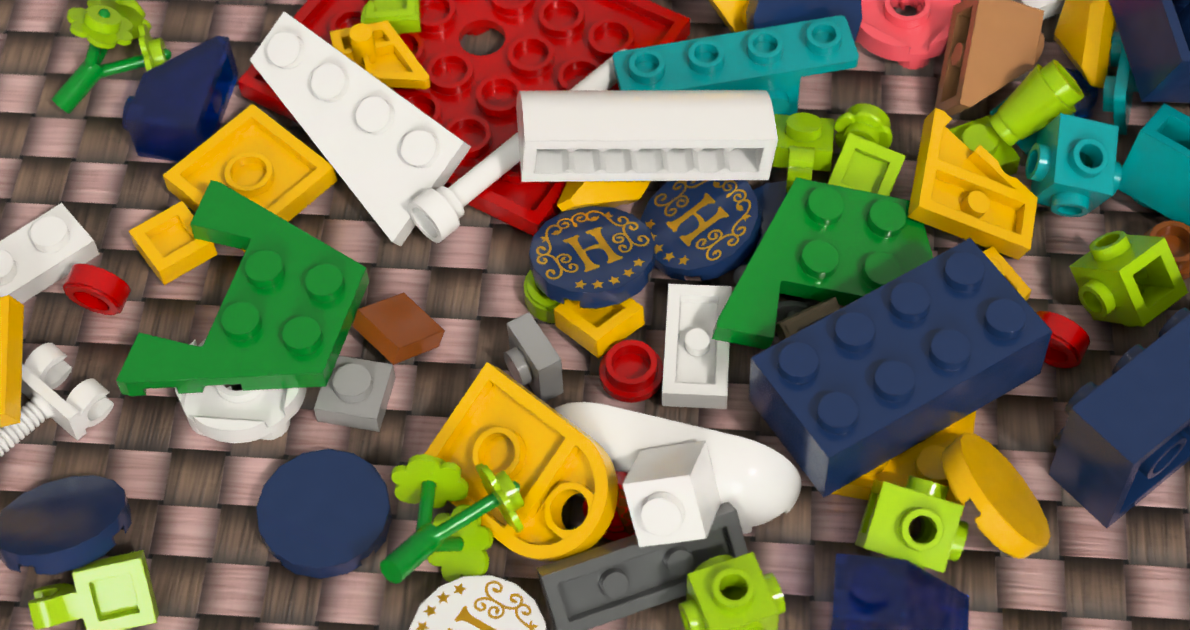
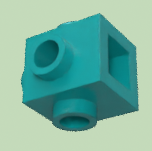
[1025,113,1122,217]

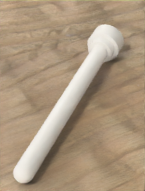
[407,49,628,243]

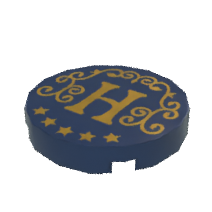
[640,180,763,281]
[529,206,656,309]

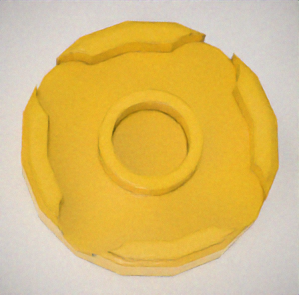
[942,433,1051,559]

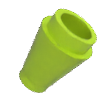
[989,59,1084,146]

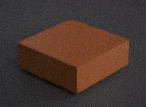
[352,292,445,365]

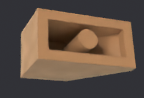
[934,0,1045,117]

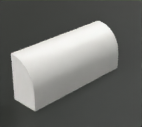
[516,90,778,182]

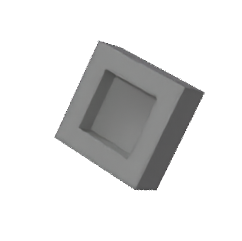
[503,312,564,402]
[314,355,396,432]

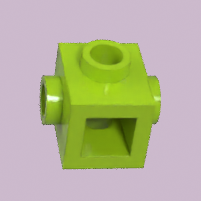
[1069,230,1189,327]
[855,475,968,580]
[679,552,786,630]

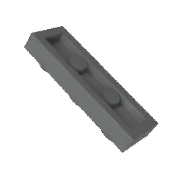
[536,502,748,630]

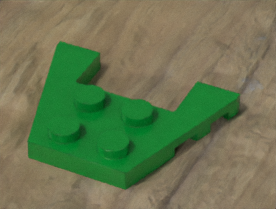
[712,178,933,350]
[116,180,369,396]

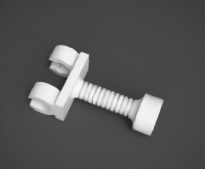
[0,343,114,457]

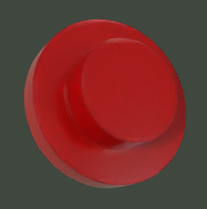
[599,340,663,403]

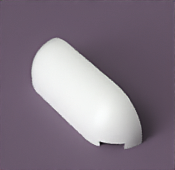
[554,402,802,534]

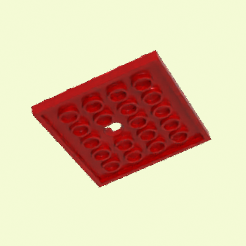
[238,0,691,236]

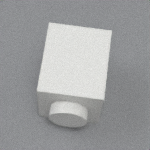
[622,441,721,547]

